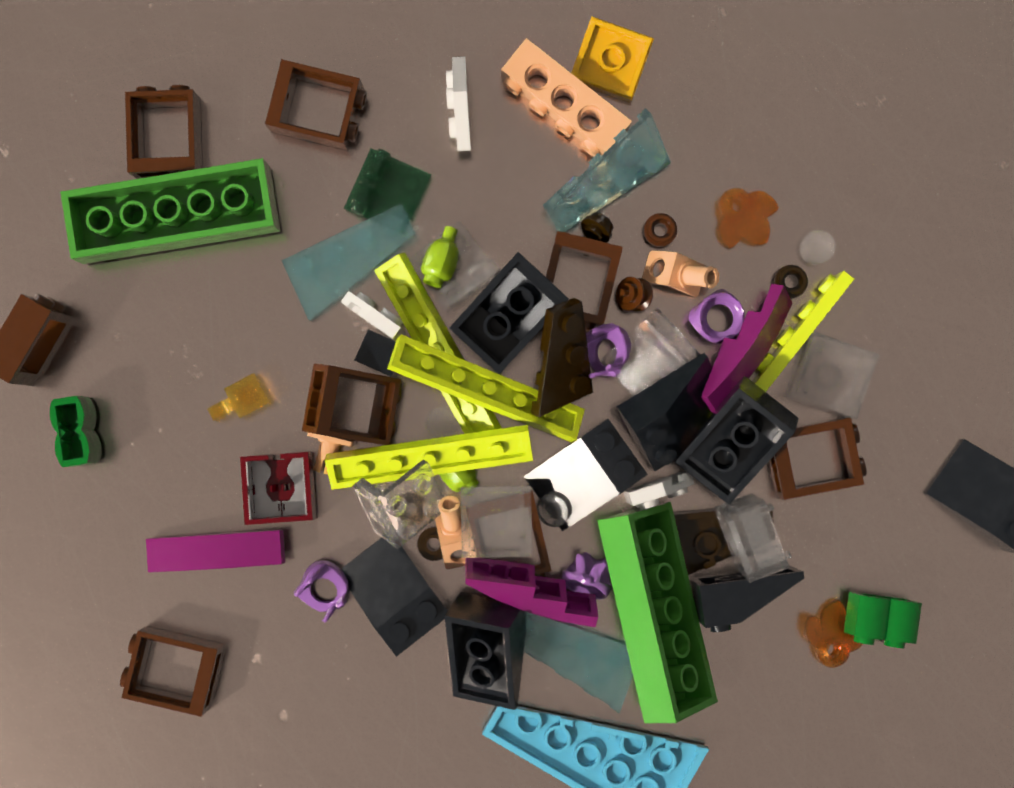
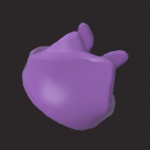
[689,289,745,344]
[586,323,631,378]
[561,552,612,600]
[294,560,349,623]

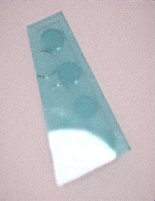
[543,108,671,232]
[281,203,417,322]
[524,611,633,713]

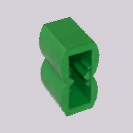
[50,396,101,467]
[844,592,922,649]

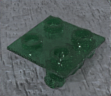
[344,148,431,236]

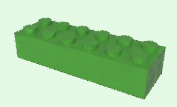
[60,158,281,264]
[597,502,718,723]

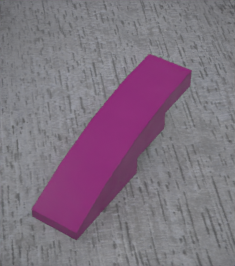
[701,284,792,412]
[146,530,285,572]
[465,556,598,627]

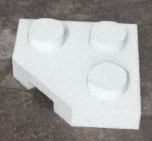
[446,57,471,151]
[341,291,406,341]
[624,471,695,510]

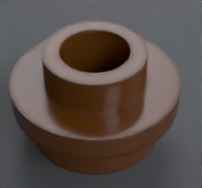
[643,213,677,247]

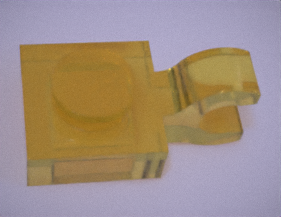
[207,373,271,422]

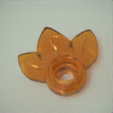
[718,188,778,248]
[805,599,862,668]

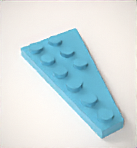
[482,706,709,788]

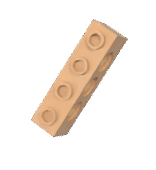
[501,38,632,160]

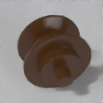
[616,277,653,312]

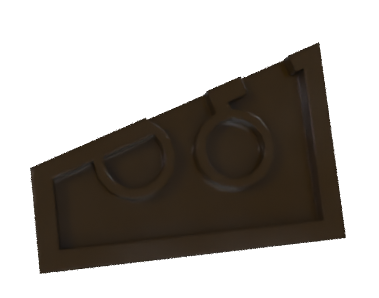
[531,298,593,418]
[674,504,775,575]

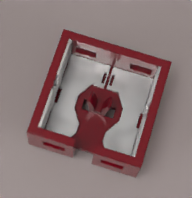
[240,452,317,525]

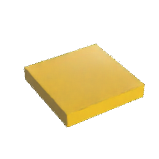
[571,16,654,103]

